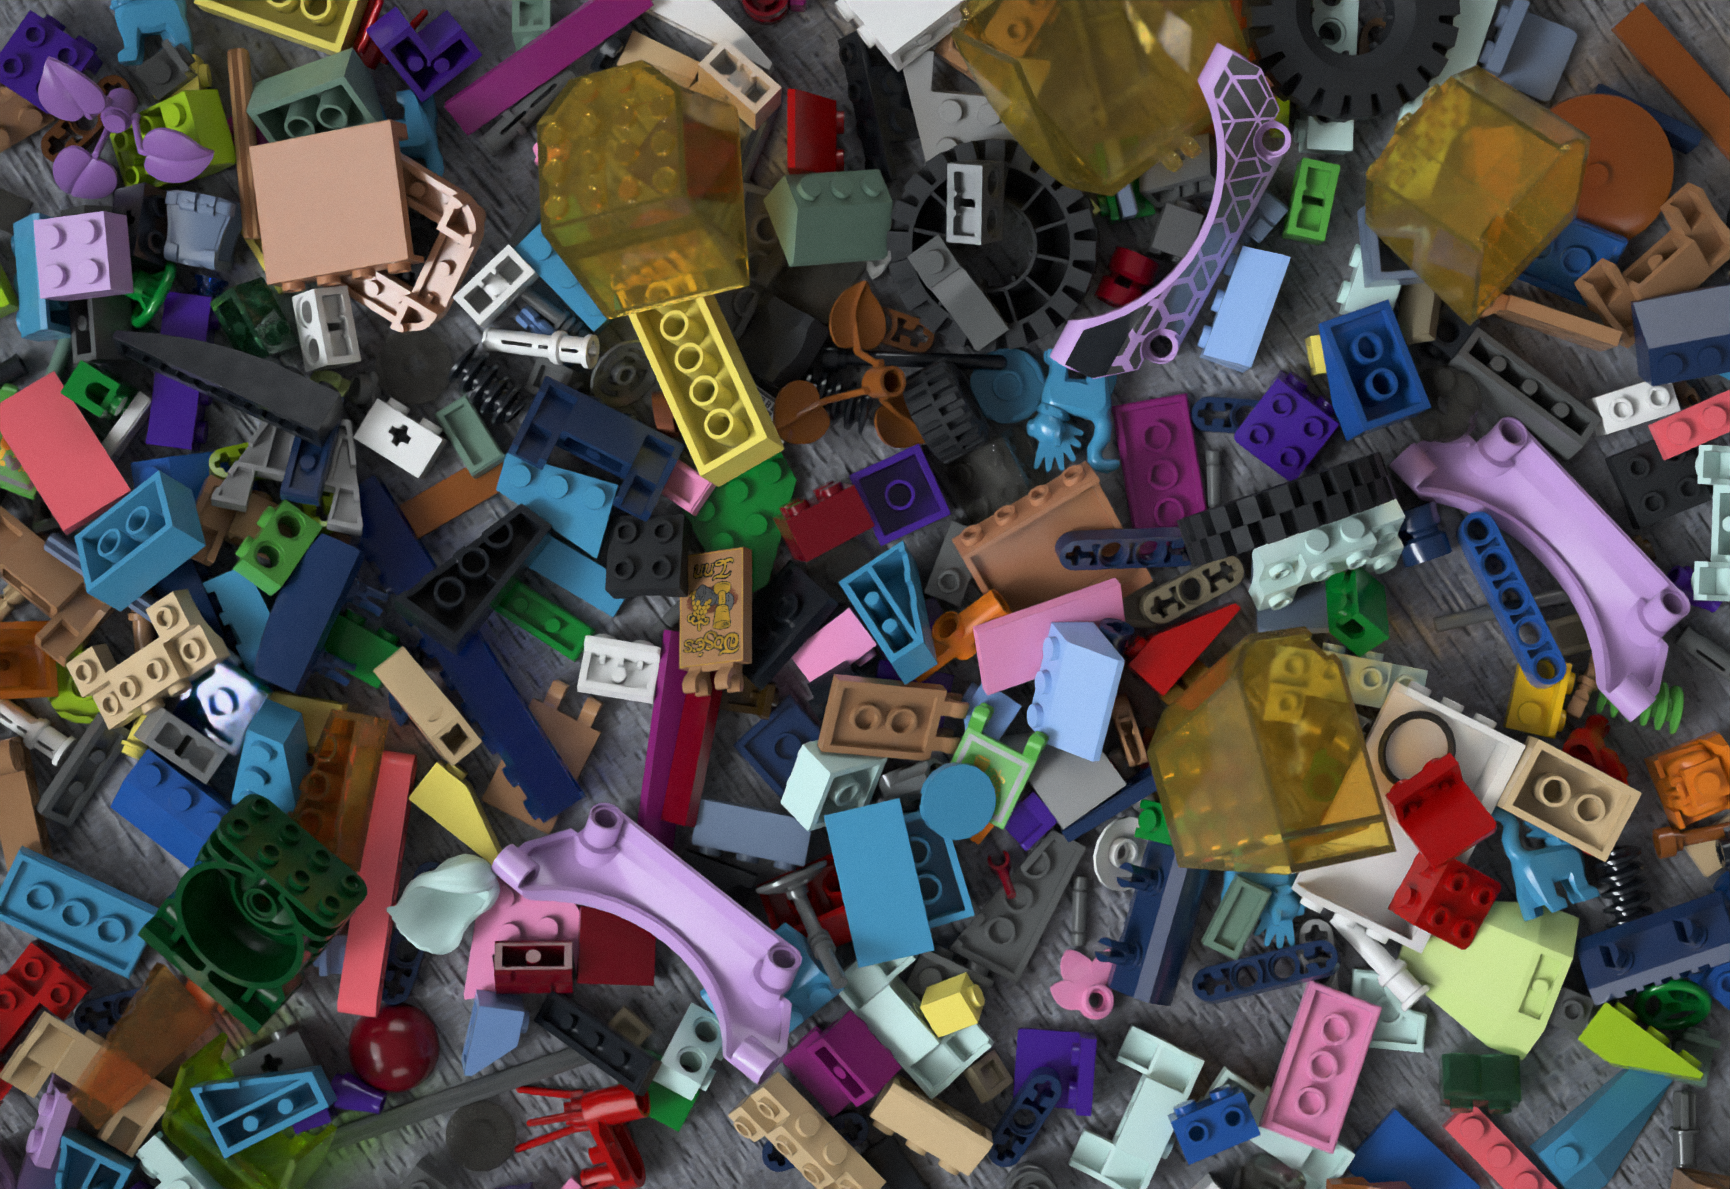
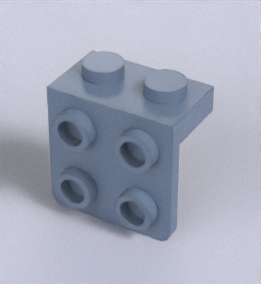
[1478,0,1577,102]
[1250,549,1329,635]

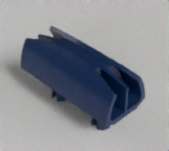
[253,533,389,696]
[1095,840,1213,1006]
[1576,890,1730,1006]

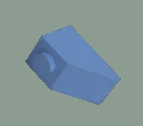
[962,681,1022,741]
[461,989,529,1076]

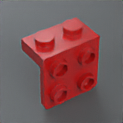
[1385,752,1497,869]
[1387,852,1501,950]

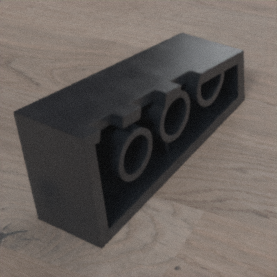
[394,503,552,657]

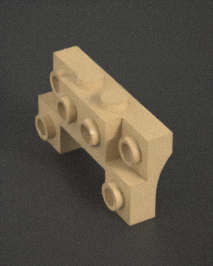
[66,589,231,730]
[0,1011,177,1158]
[728,1071,886,1189]

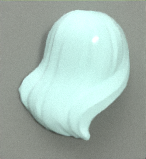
[387,854,500,955]

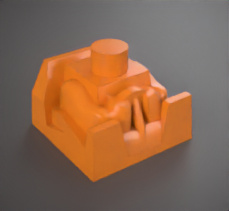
[0,621,59,700]
[1644,731,1730,830]

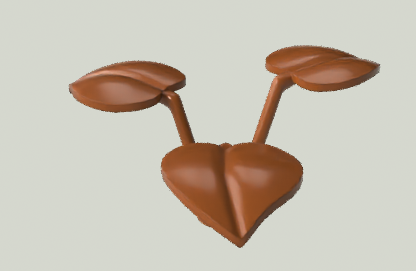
[773,281,925,448]

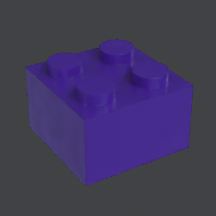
[849,444,951,546]

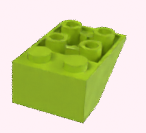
[110,89,237,190]
[1578,1001,1704,1082]

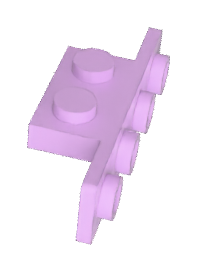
[15,1073,87,1189]

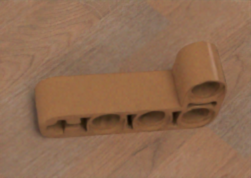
[0,736,54,872]

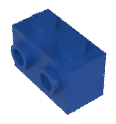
[1167,1084,1261,1165]

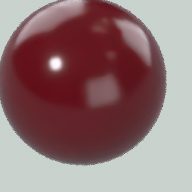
[348,1002,440,1093]

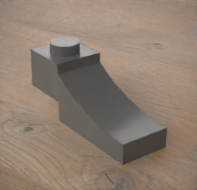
[907,233,1011,352]

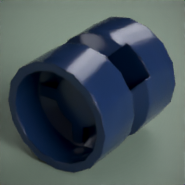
[1398,501,1452,568]

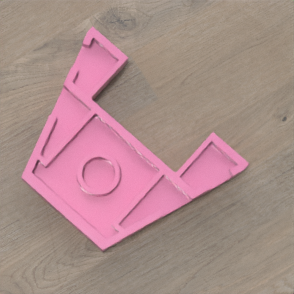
[464,877,579,1000]

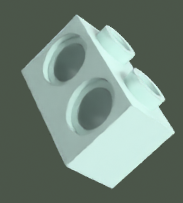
[653,1002,723,1101]

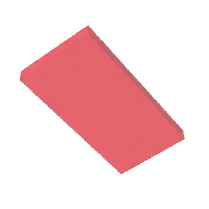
[0,371,132,535]

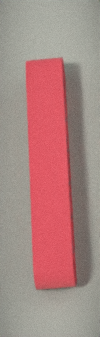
[337,749,417,1018]

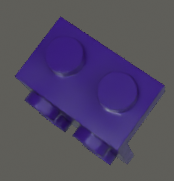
[0,10,103,114]
[1234,370,1340,481]

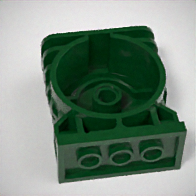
[137,794,367,1034]

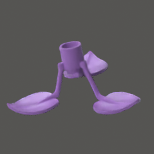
[38,56,214,199]

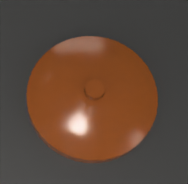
[1516,93,1674,240]

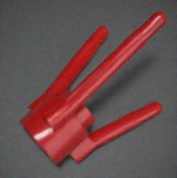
[352,0,428,70]
[514,1086,589,1153]

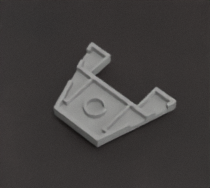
[903,48,1050,162]
[211,418,363,537]

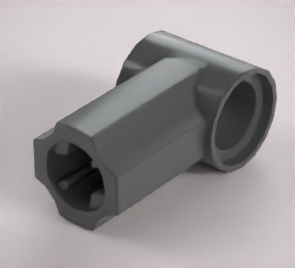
[878,757,945,808]

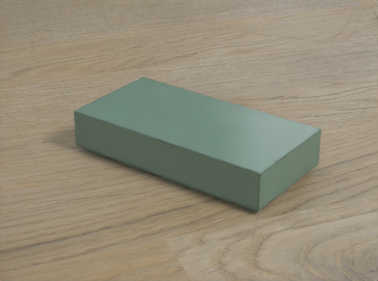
[434,394,506,479]
[1201,873,1272,960]

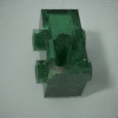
[209,277,299,362]

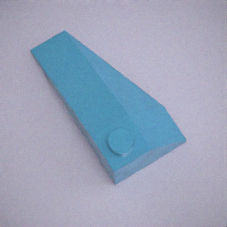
[1529,1069,1673,1189]

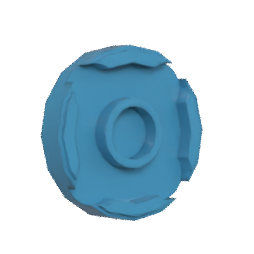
[970,348,1046,424]
[919,762,996,840]

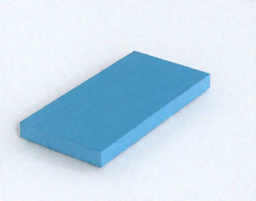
[824,798,935,968]
[0,846,159,979]

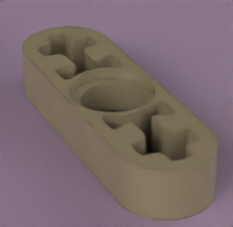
[1139,556,1244,624]

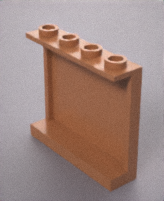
[249,119,424,293]
[951,461,1153,613]

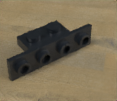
[838,30,920,184]

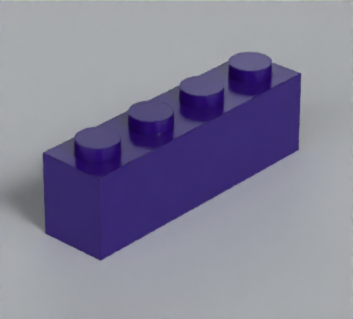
[146,292,223,451]

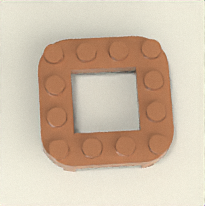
[324,152,486,333]

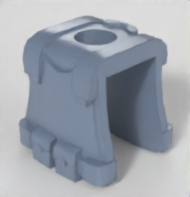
[163,190,242,272]

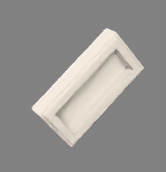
[101,391,152,462]

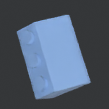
[1197,246,1291,373]
[1027,622,1125,762]

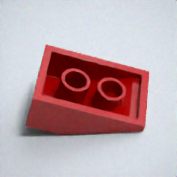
[787,89,844,175]
[1124,603,1241,696]

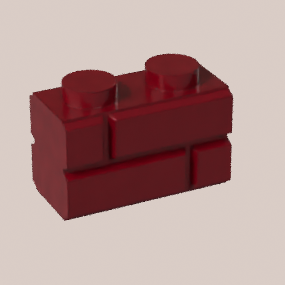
[494,940,573,994]

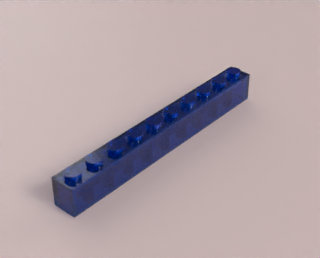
[357,475,587,823]

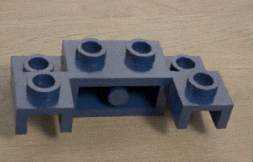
[507,375,685,522]

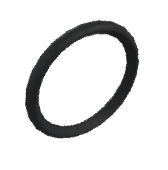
[1378,711,1456,785]

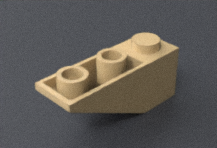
[373,646,482,766]

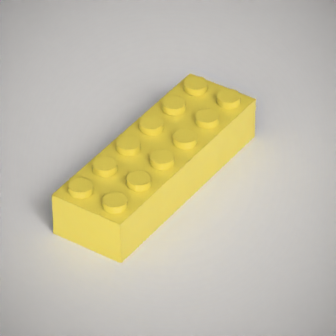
[613,242,785,487]

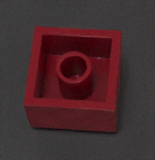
[773,480,875,562]

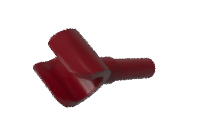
[987,850,1016,899]

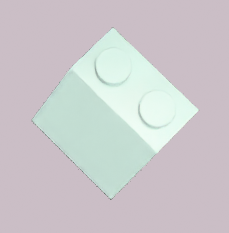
[780,740,887,832]

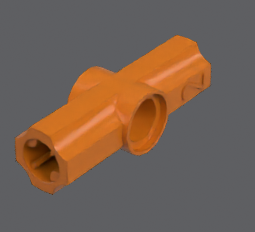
[915,589,1012,683]

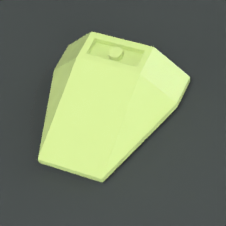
[1396,901,1579,1060]

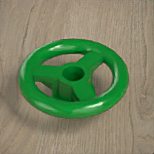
[124,260,177,328]
[1633,977,1712,1030]

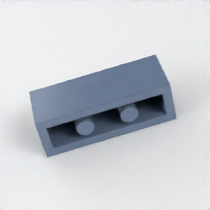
[691,796,812,871]

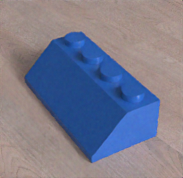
[110,748,235,869]

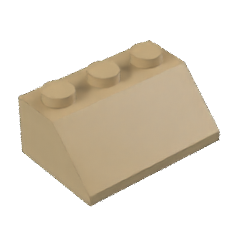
[870,1073,994,1176]

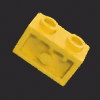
[1503,660,1575,739]

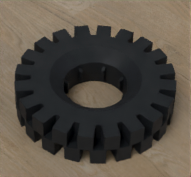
[1241,0,1460,123]
[887,138,1100,351]
[1177,452,1396,567]

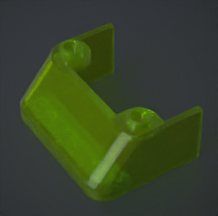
[162,1032,337,1189]

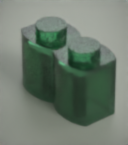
[1438,1053,1522,1114]

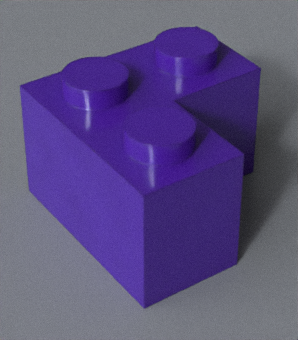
[366,6,482,102]

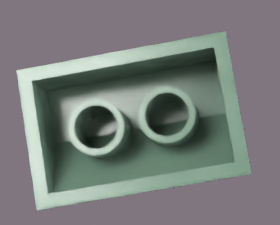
[246,48,384,143]
[763,169,893,267]

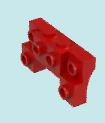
[0,939,93,1106]

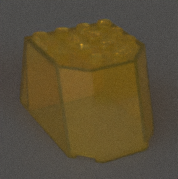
[537,60,750,320]
[1365,65,1592,326]
[1147,626,1397,875]

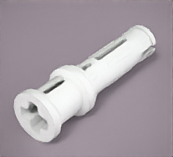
[482,327,600,369]
[0,699,78,768]
[1329,918,1430,1012]

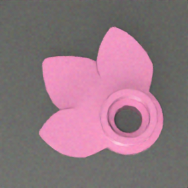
[1050,949,1114,1020]

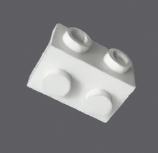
[577,634,661,704]

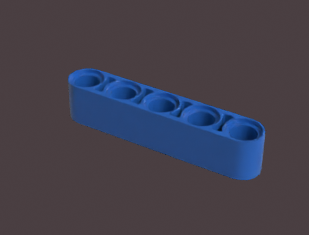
[1456,511,1566,689]

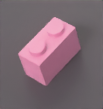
[791,605,878,682]

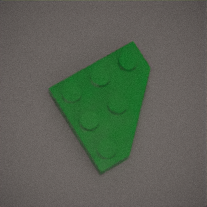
[680,452,797,593]

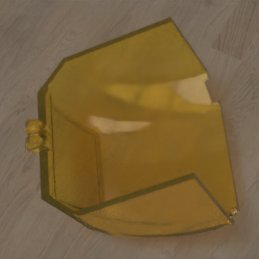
[951,0,1250,196]

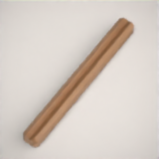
[227,48,261,240]

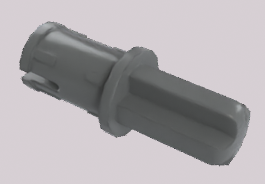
[1669,1090,1700,1169]

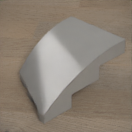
[999,732,1127,830]

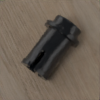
[0,353,29,389]

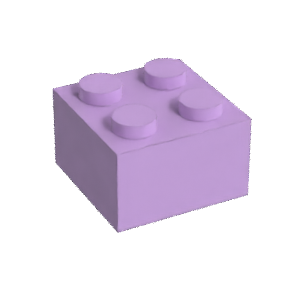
[33,211,134,302]

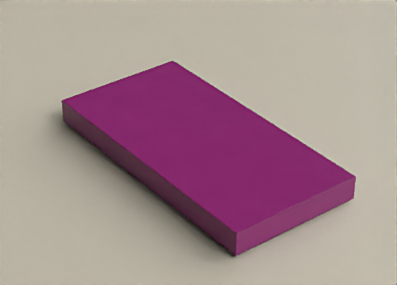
[1111,393,1207,555]

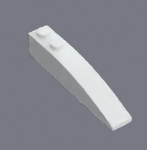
[645,0,774,76]

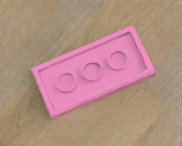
[973,578,1128,695]
[1258,981,1382,1154]

